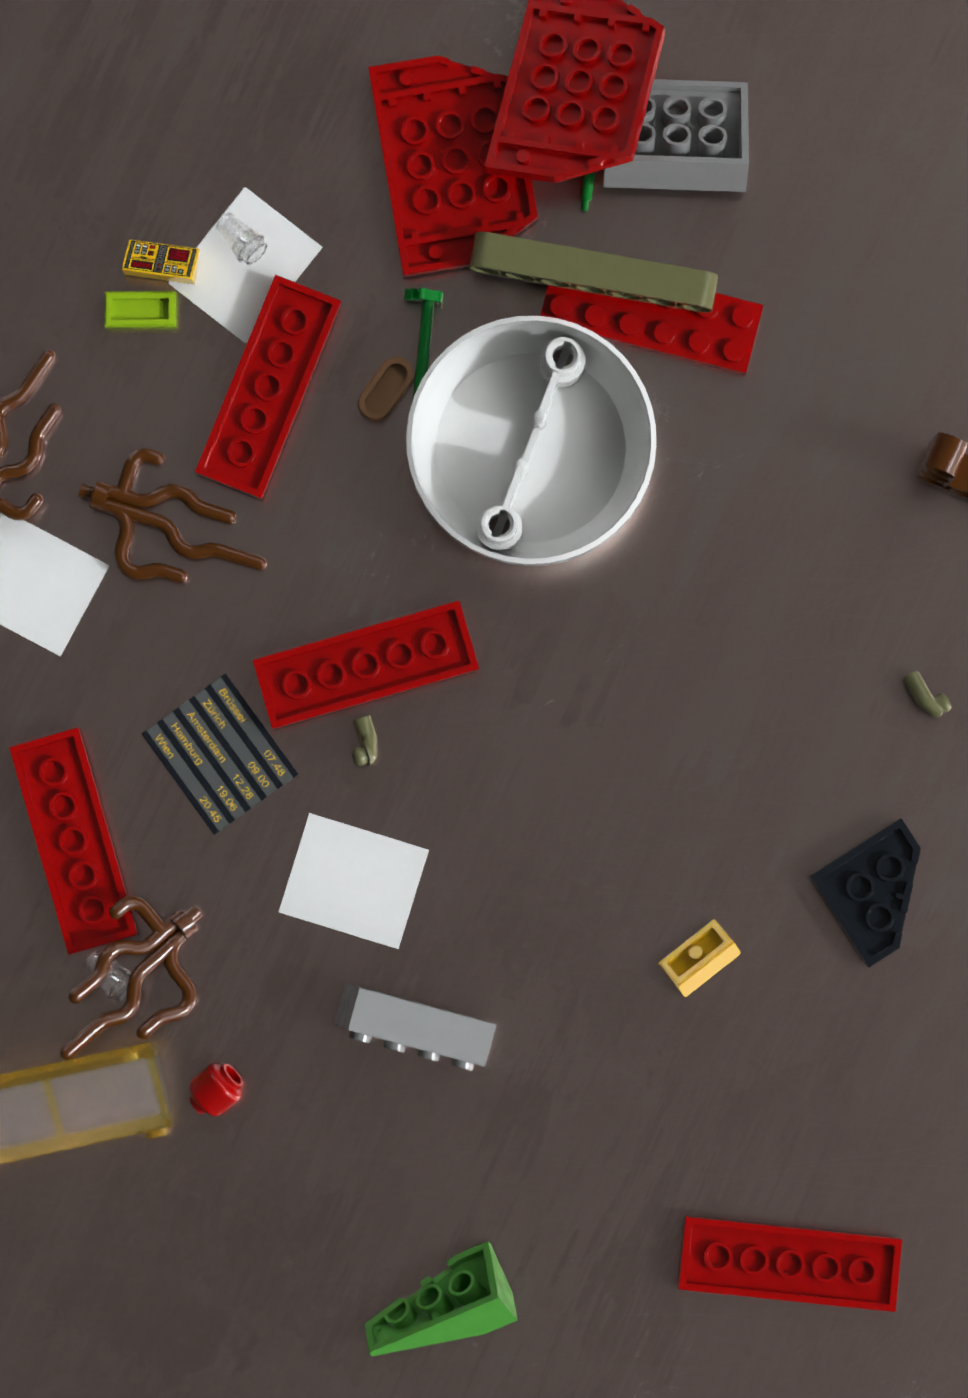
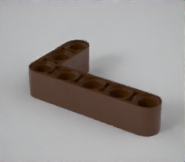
[916,432,968,499]

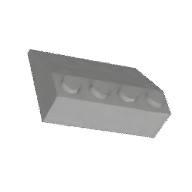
[603,79,749,192]

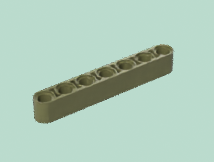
[469,232,719,313]

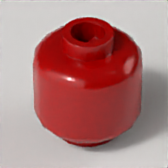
[189,1063,243,1117]

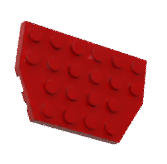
[484,0,666,183]
[368,55,538,278]

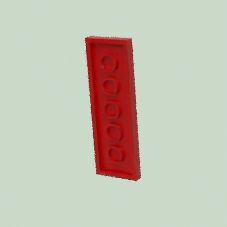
[195,274,342,500]
[540,285,764,375]
[252,600,479,730]
[9,727,139,955]
[678,1216,903,1312]

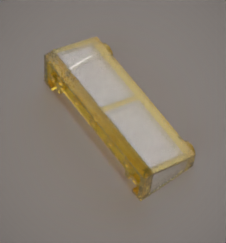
[0,1040,175,1164]

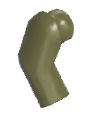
[903,671,951,717]
[352,715,378,766]

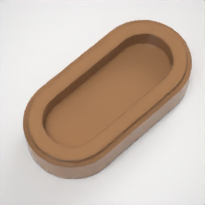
[358,357,414,423]

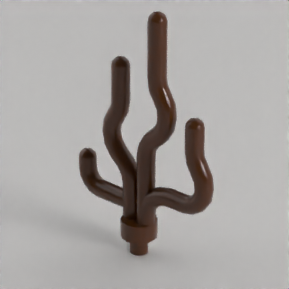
[0,349,61,521]
[78,448,267,583]
[60,896,203,1061]

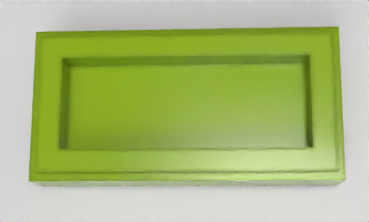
[105,291,177,329]

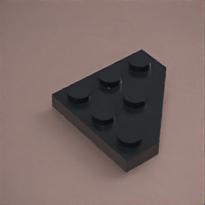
[809,818,921,968]

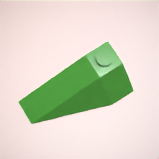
[365,1241,517,1356]

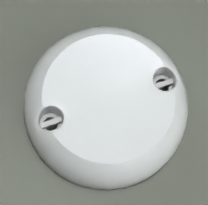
[406,316,656,566]

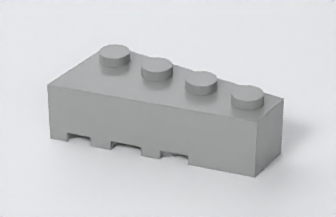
[334,982,496,1070]

